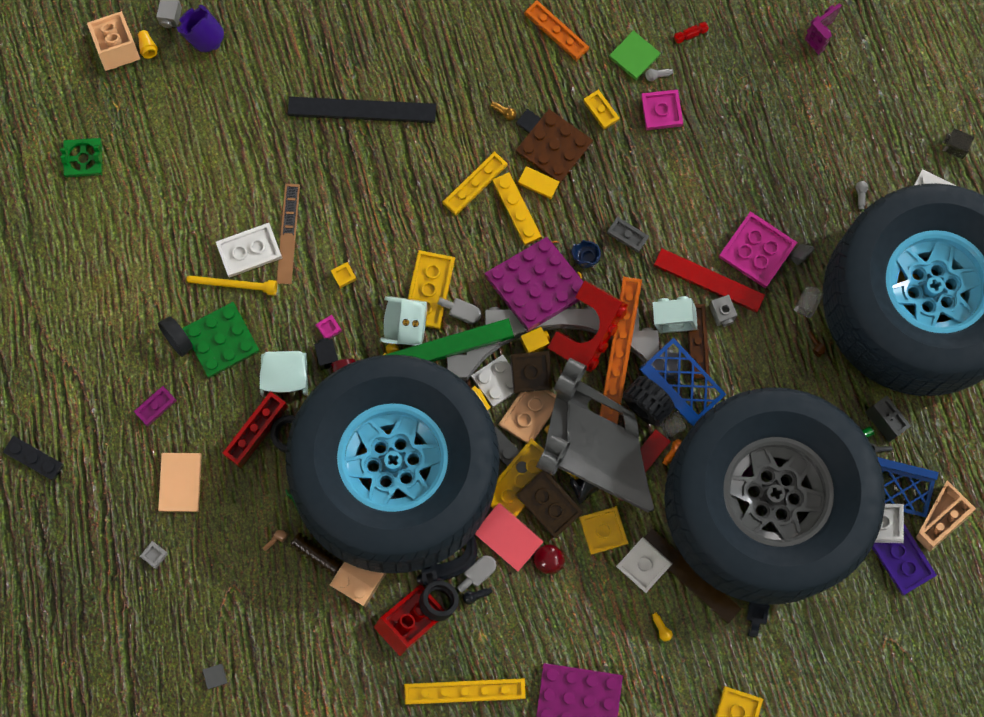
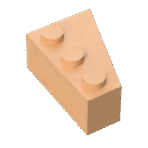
[916,480,976,552]

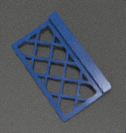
[639,338,726,426]
[877,457,939,518]

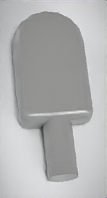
[437,297,481,324]
[456,555,497,593]

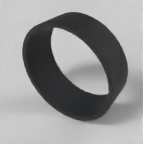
[158,316,193,357]

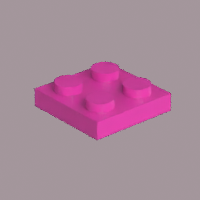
[641,89,683,130]

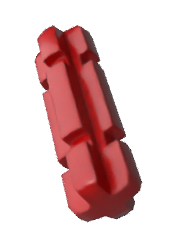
[674,22,709,44]

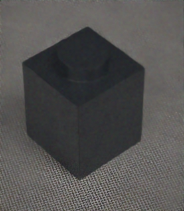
[314,338,338,370]

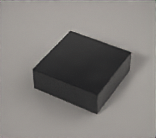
[516,109,541,134]

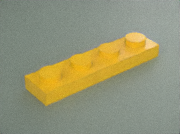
[492,172,542,246]

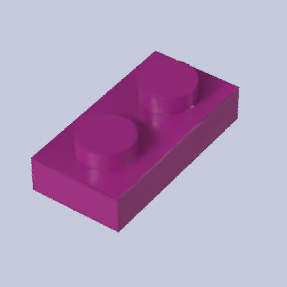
[134,386,177,427]

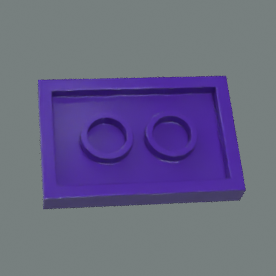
[872,524,937,596]

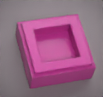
[316,315,342,339]

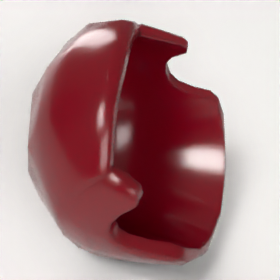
[533,544,565,574]

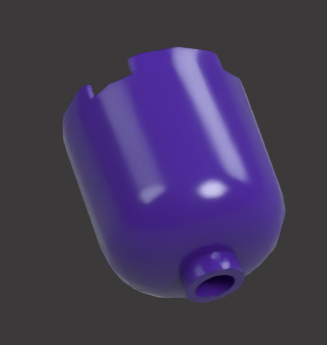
[177,5,224,53]

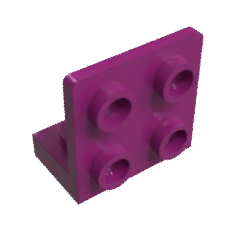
[805,3,842,55]

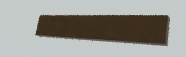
[644,529,741,624]

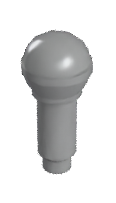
[645,68,673,81]
[855,181,869,210]

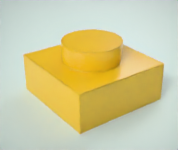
[331,262,357,288]

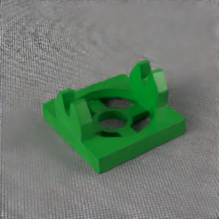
[60,138,103,177]

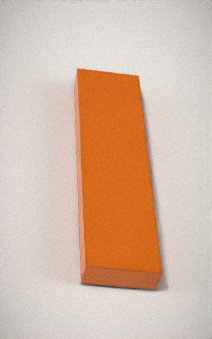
[524,0,589,62]

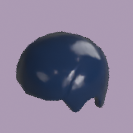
[571,240,601,268]

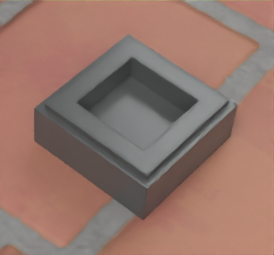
[203,664,228,689]

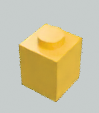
[520,327,551,353]

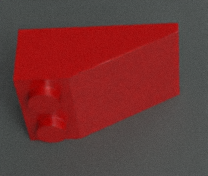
[374,585,445,656]

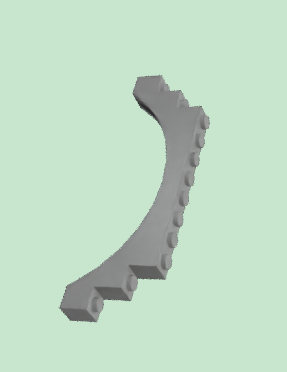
[447,306,678,382]

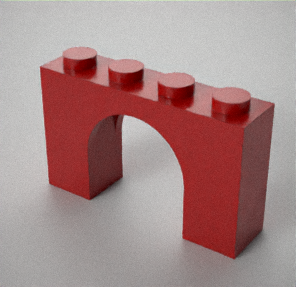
[548,281,628,372]

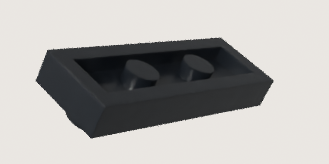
[3,436,64,481]

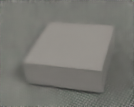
[139,541,169,569]

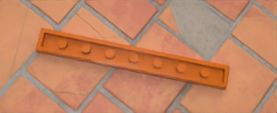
[599,276,642,425]

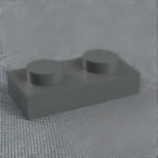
[607,216,649,253]

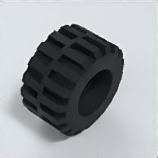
[622,376,675,426]

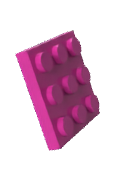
[719,211,798,289]

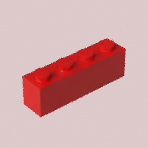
[222,391,288,468]

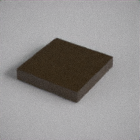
[510,351,552,393]

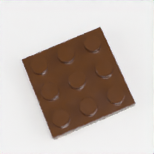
[516,109,593,184]

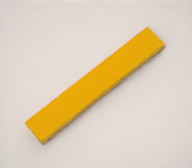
[404,678,526,705]

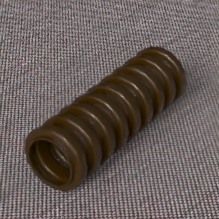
[290,533,343,576]

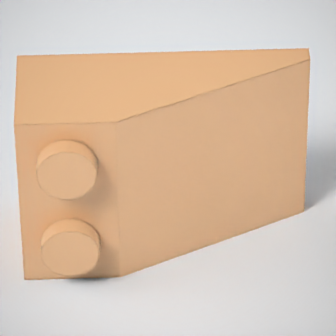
[87,11,140,71]
[330,562,386,607]

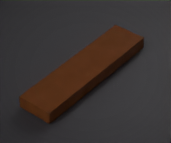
[687,304,710,380]

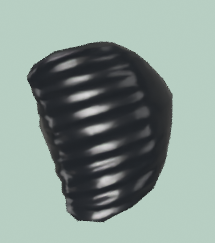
[570,478,600,505]

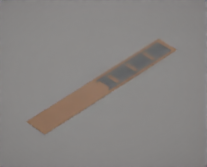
[277,184,300,284]

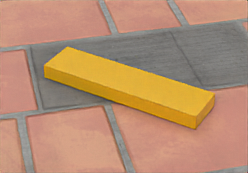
[443,151,508,216]

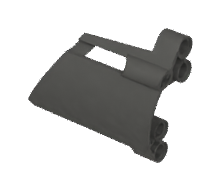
[536,358,654,513]

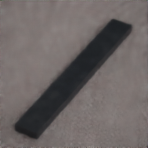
[288,97,436,123]

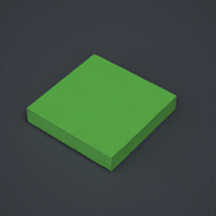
[609,30,661,80]

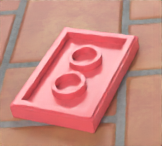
[475,503,544,572]

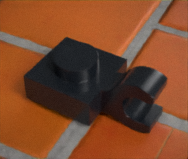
[745,602,770,638]

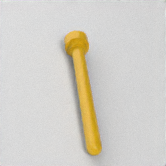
[186,276,277,296]

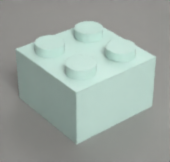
[653,296,698,333]

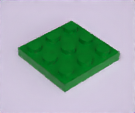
[182,302,260,379]

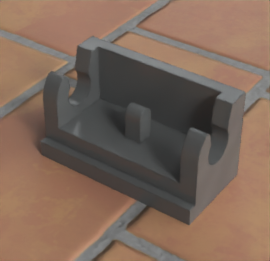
[865,396,911,442]

